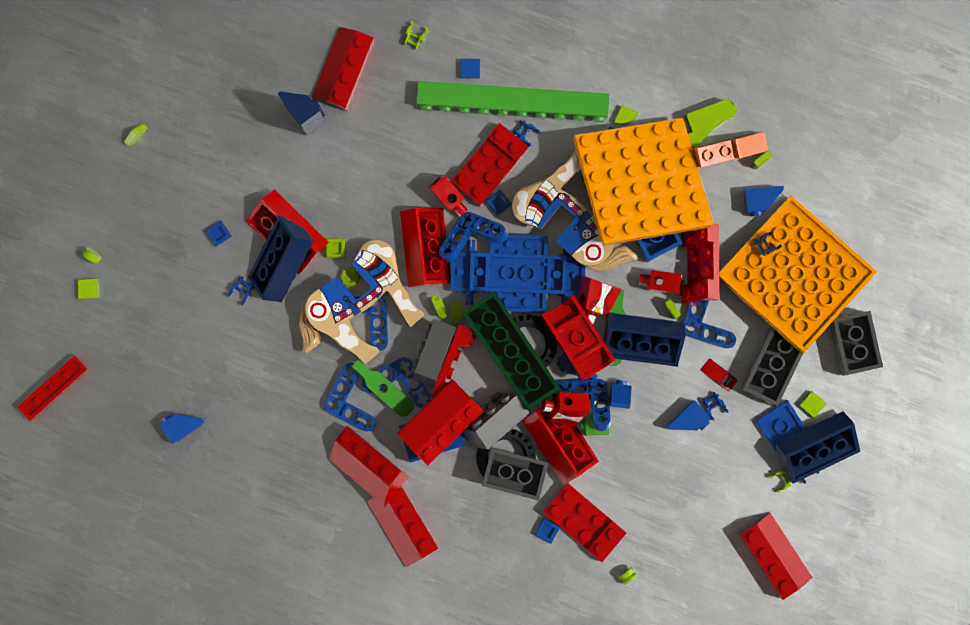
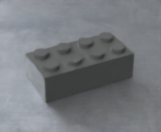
[740,326,803,407]

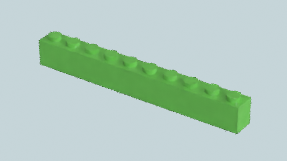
[417,81,609,122]

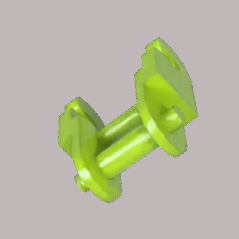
[403,21,428,50]
[431,295,448,319]
[769,469,792,493]

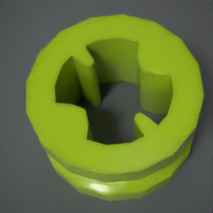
[618,567,637,585]

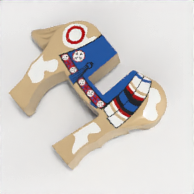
[512,149,638,271]
[299,240,425,364]

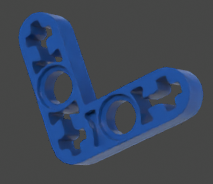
[439,212,508,263]
[354,296,388,351]
[683,300,736,349]
[362,357,431,408]
[325,362,377,432]
[552,379,611,431]

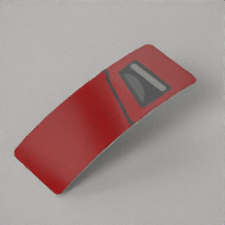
[701,358,738,392]

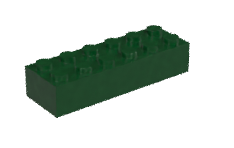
[463,291,560,410]

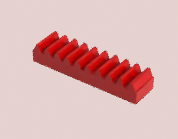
[18,355,89,421]

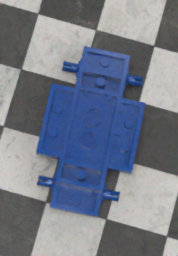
[450,234,586,313]

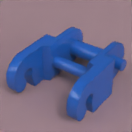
[513,120,542,147]
[227,276,254,306]
[702,392,729,421]

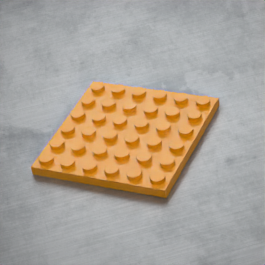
[573,118,714,246]
[719,195,877,354]

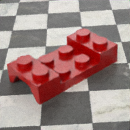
[451,123,529,207]
[681,223,720,306]
[540,295,616,383]
[431,324,476,398]
[543,483,627,562]

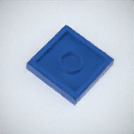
[755,400,806,453]

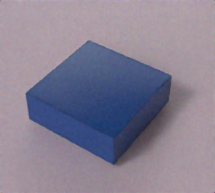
[461,59,480,79]
[485,189,512,216]
[206,220,232,247]
[534,517,560,544]

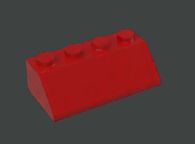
[312,27,375,111]
[246,189,329,274]
[400,208,451,287]
[397,379,484,466]
[522,408,599,485]
[330,426,409,506]
[367,486,439,567]
[738,513,813,600]

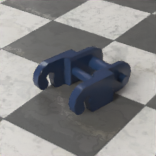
[753,230,782,256]

